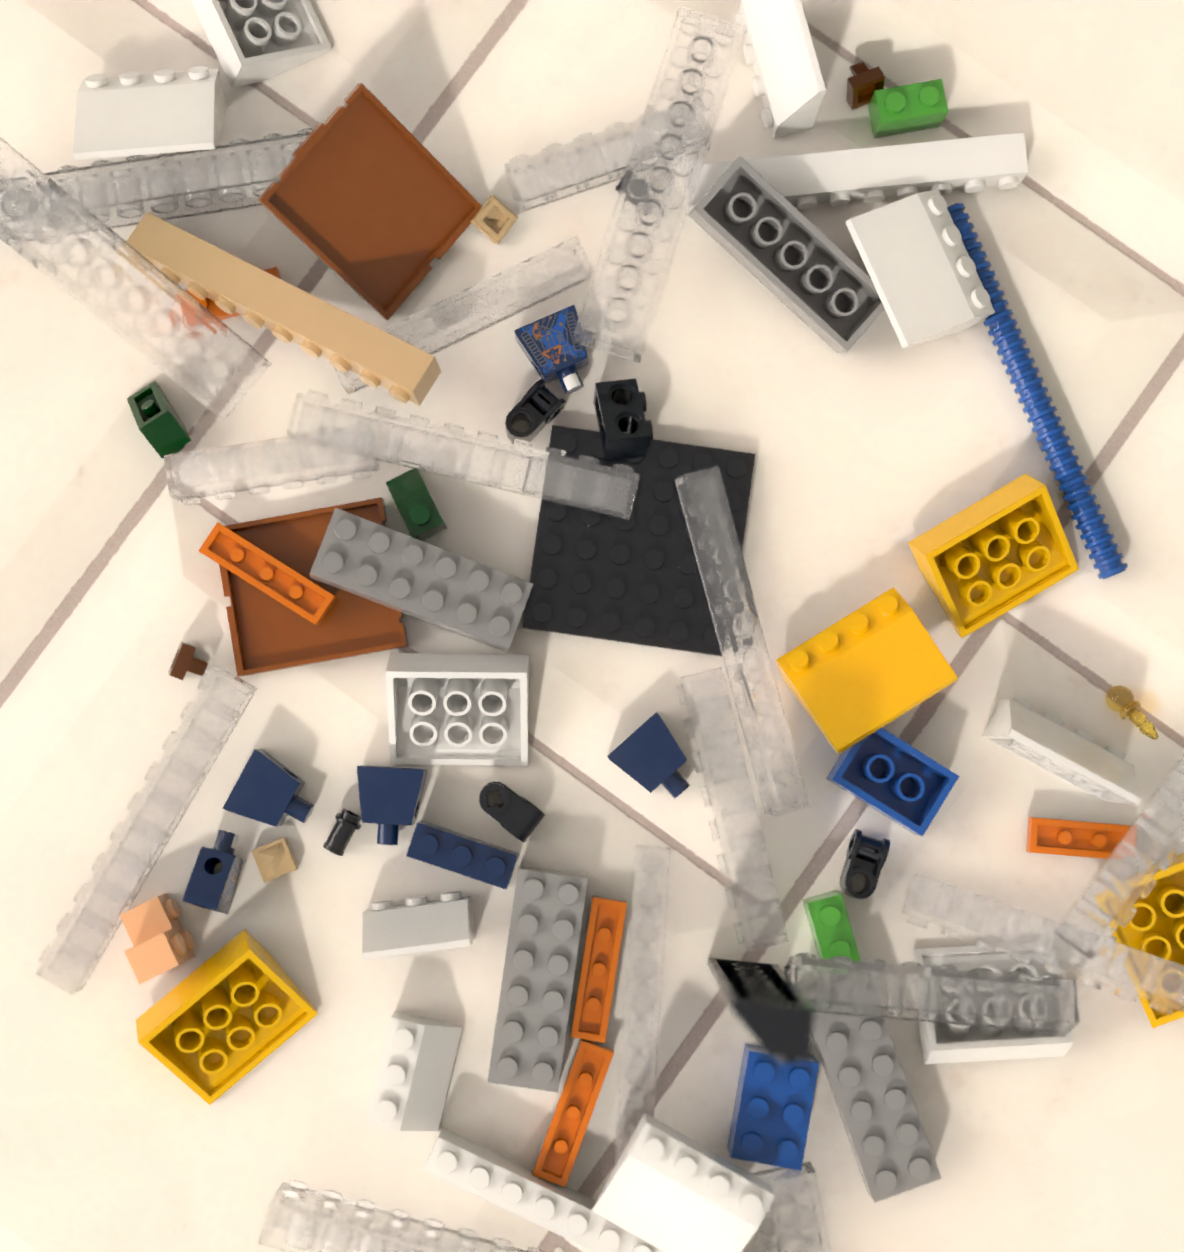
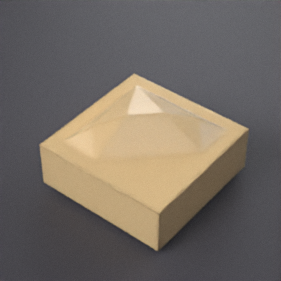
[470,195,518,244]
[252,837,299,883]

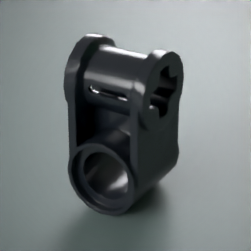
[505,379,567,445]
[479,781,545,843]
[839,829,890,899]

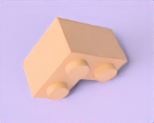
[120,893,196,984]

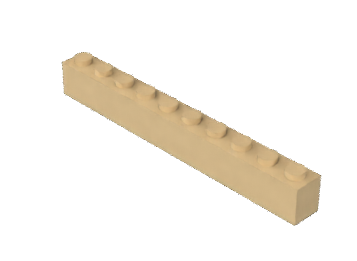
[124,212,442,406]

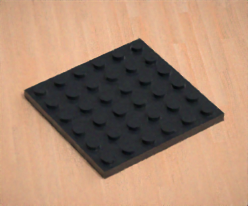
[523,425,755,657]

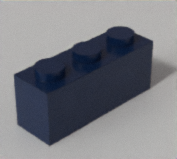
[406,820,519,890]

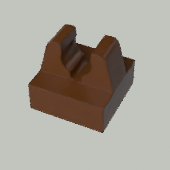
[846,61,885,110]
[168,641,208,680]

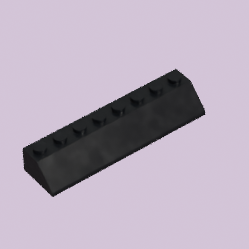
[707,958,815,1064]

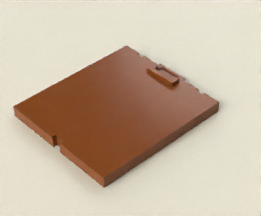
[258,83,482,320]
[219,497,409,677]

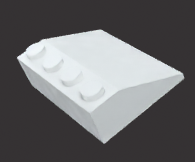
[191,0,332,88]
[735,0,826,139]
[73,66,227,160]
[845,189,995,348]
[386,653,529,766]
[982,696,1141,805]
[913,941,1074,1064]
[592,1113,775,1252]

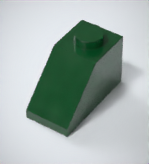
[127,381,191,459]
[386,467,447,541]

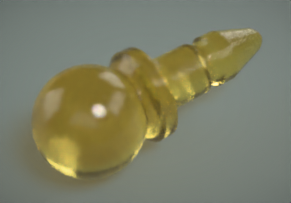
[1105,685,1159,740]

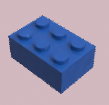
[826,728,959,837]
[727,1043,819,1171]

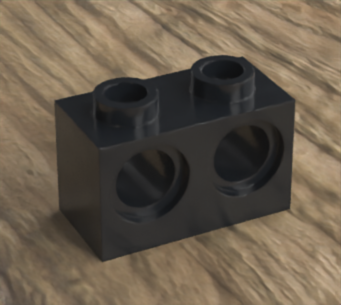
[593,378,653,459]

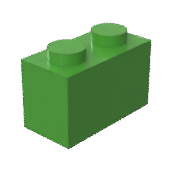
[868,79,948,138]
[802,890,861,972]

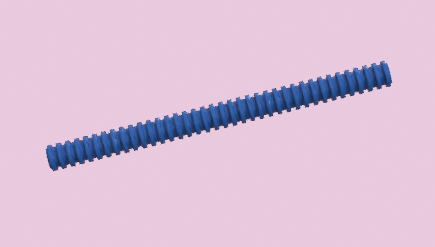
[947,203,1128,579]

